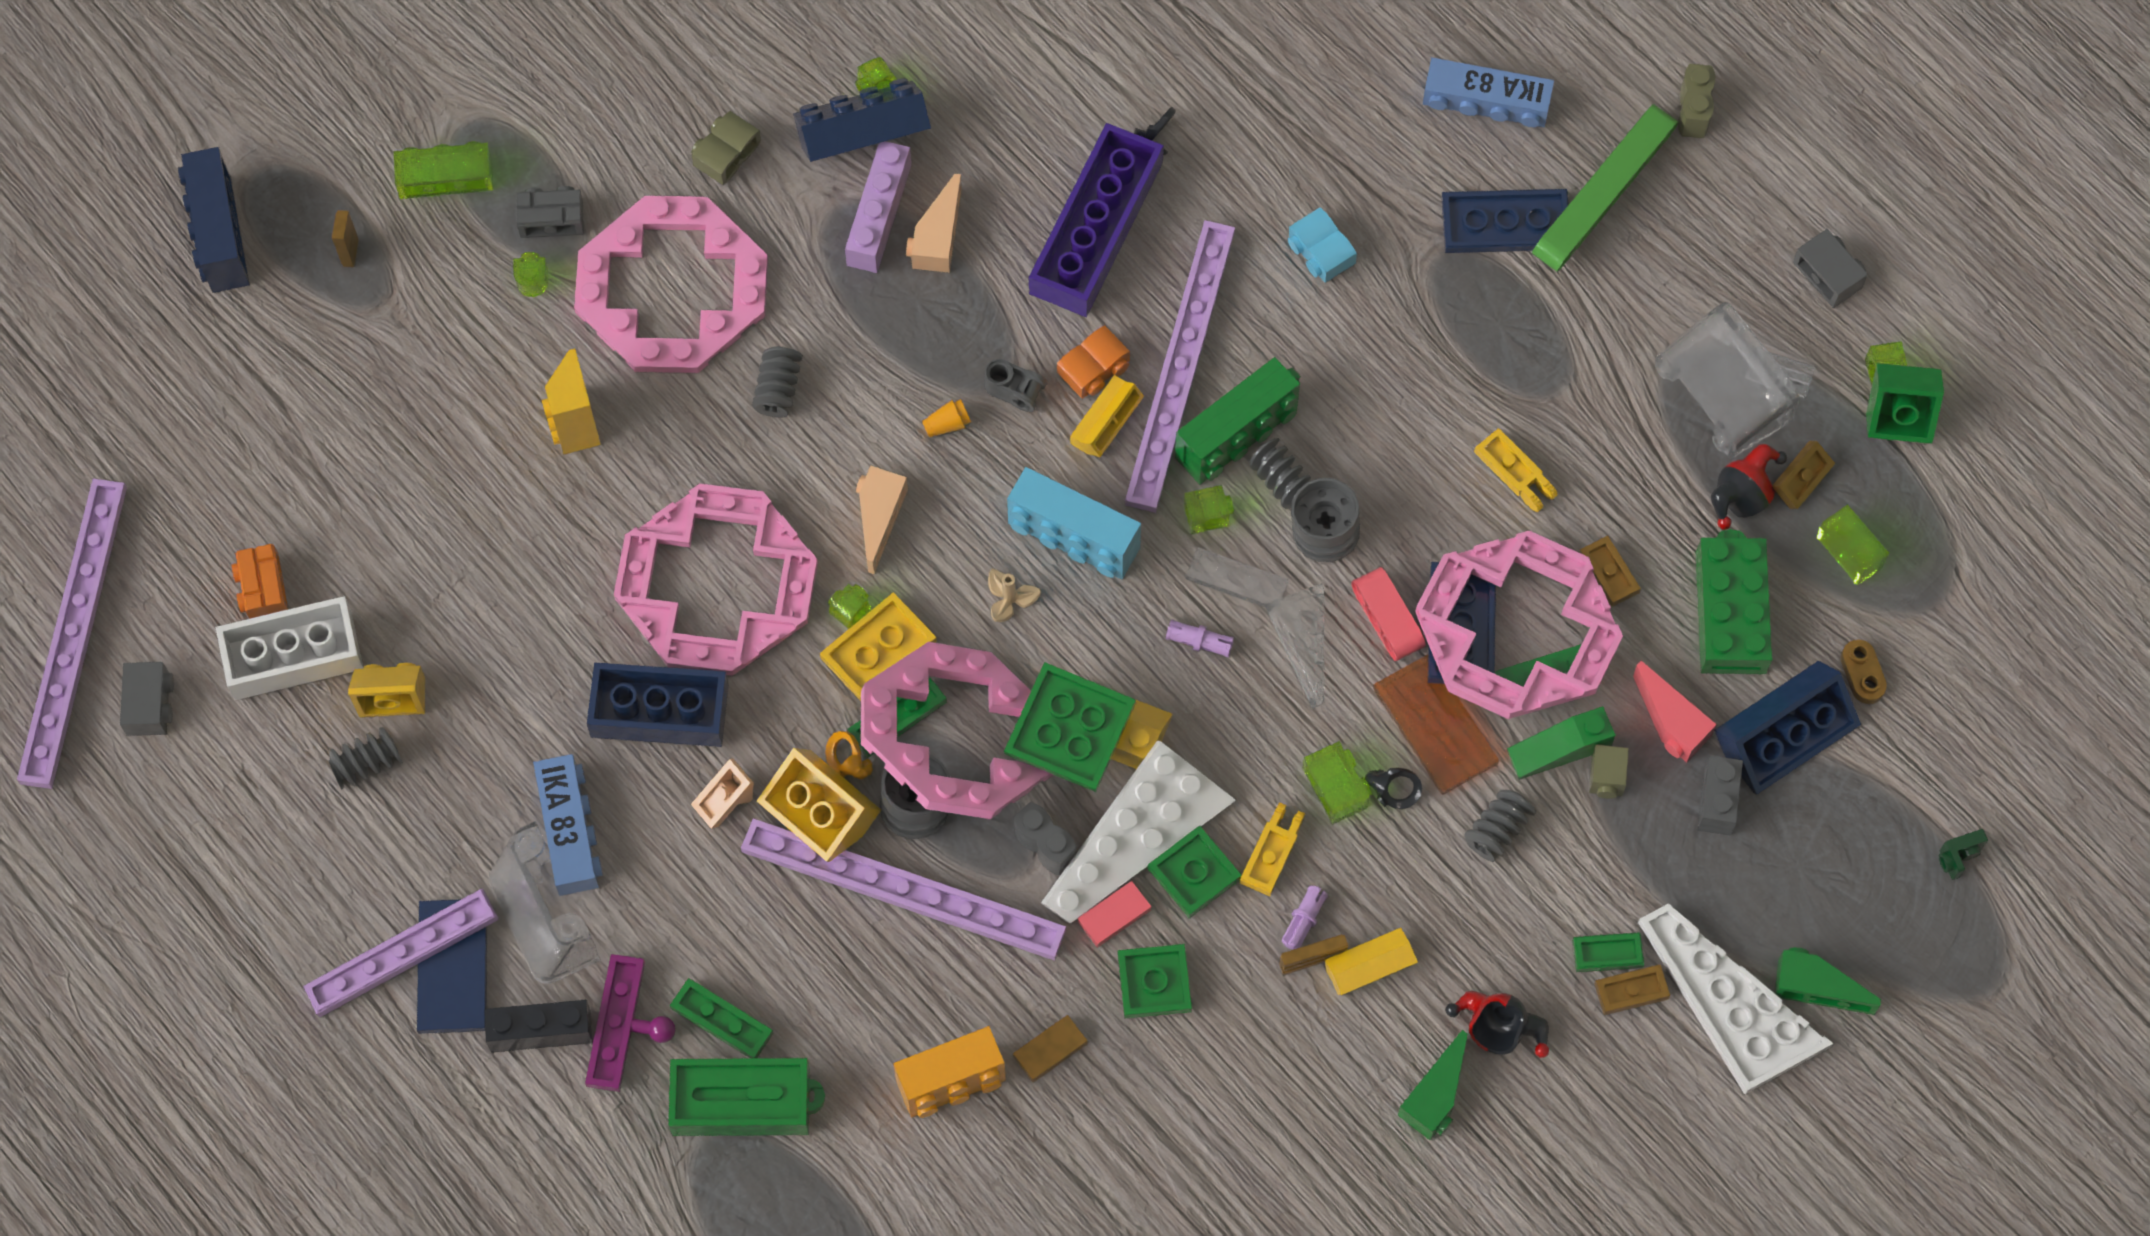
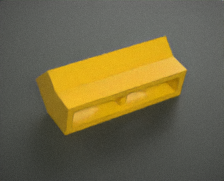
[1070,375,1144,457]
[1325,927,1418,995]

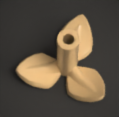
[988,569,1041,622]

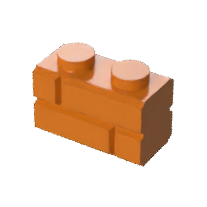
[231,544,288,619]

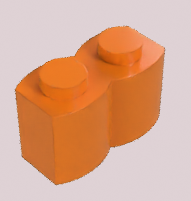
[1057,325,1130,399]

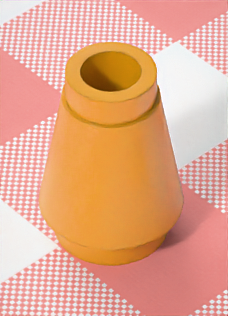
[922,399,972,438]

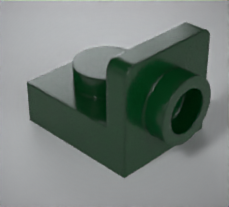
[1939,829,1988,880]

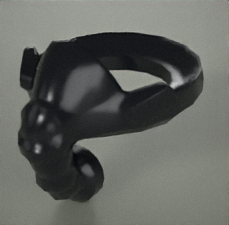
[1134,106,1176,155]
[1365,768,1422,809]

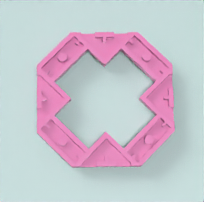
[574,196,768,373]
[614,484,818,676]
[1415,531,1623,719]
[861,642,1053,819]

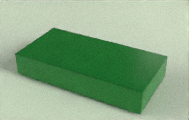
[1572,932,1644,972]

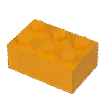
[893,1026,1006,1118]

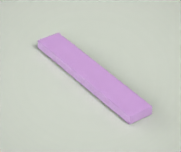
[303,888,499,1017]

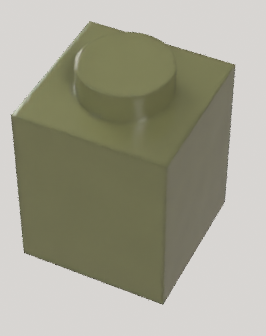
[1589,745,1629,799]

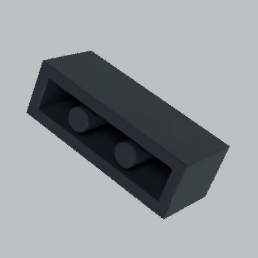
[484,1000,593,1053]

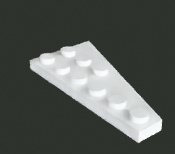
[1041,741,1236,923]
[1638,904,1834,1094]

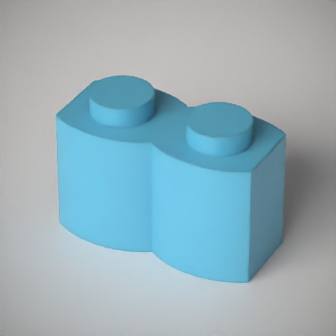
[1288,207,1357,283]

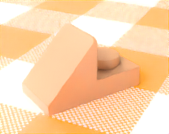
[691,759,754,829]

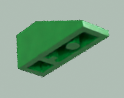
[1507,706,1616,780]
[1774,947,1881,1015]
[1398,1030,1468,1140]

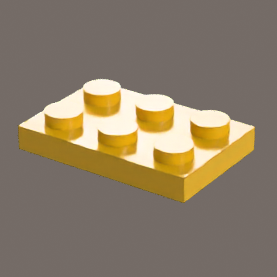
[819,592,937,701]

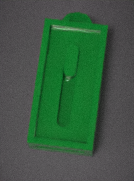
[1175,357,1301,485]
[1696,529,1772,674]
[668,1058,825,1136]

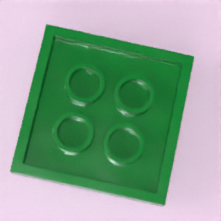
[1004,662,1136,792]

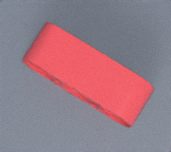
[1351,567,1426,661]

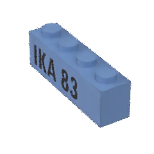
[1422,57,1554,127]
[533,754,603,896]

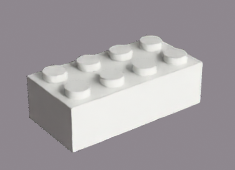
[215,596,363,700]

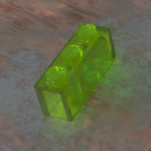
[393,141,494,199]

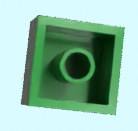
[1866,363,1944,444]

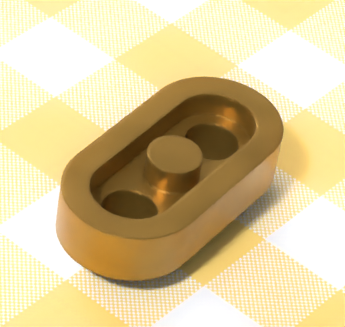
[1841,639,1887,704]

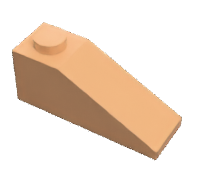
[906,174,962,273]
[856,465,908,574]

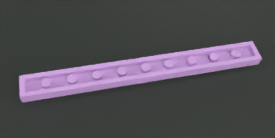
[1125,220,1235,513]
[17,479,127,789]
[741,818,1066,961]

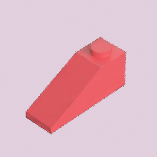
[1633,661,1717,763]

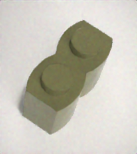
[1678,64,1715,138]
[691,111,761,185]

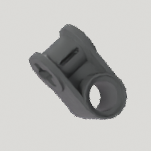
[984,359,1047,412]

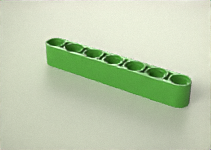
[1532,104,1679,272]

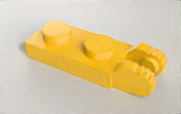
[1474,428,1558,512]
[1240,802,1305,896]

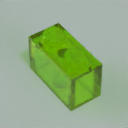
[1816,504,1889,585]
[1302,741,1372,825]

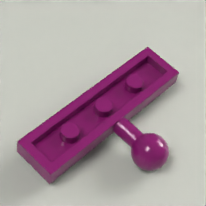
[585,954,676,1092]

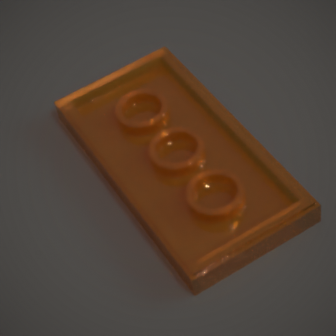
[1373,654,1499,795]

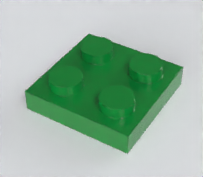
[1147,825,1242,919]
[1117,944,1192,1019]

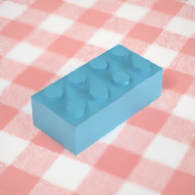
[1007,467,1141,579]

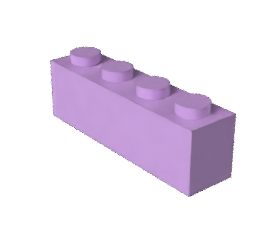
[845,141,912,273]

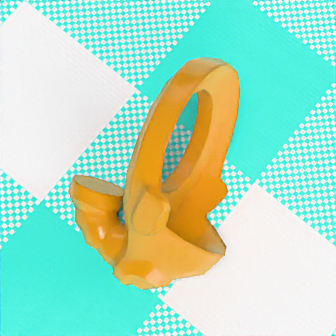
[825,731,873,779]

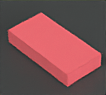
[1078,881,1152,948]

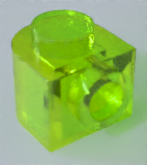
[855,57,897,91]
[513,252,548,297]
[828,584,871,629]

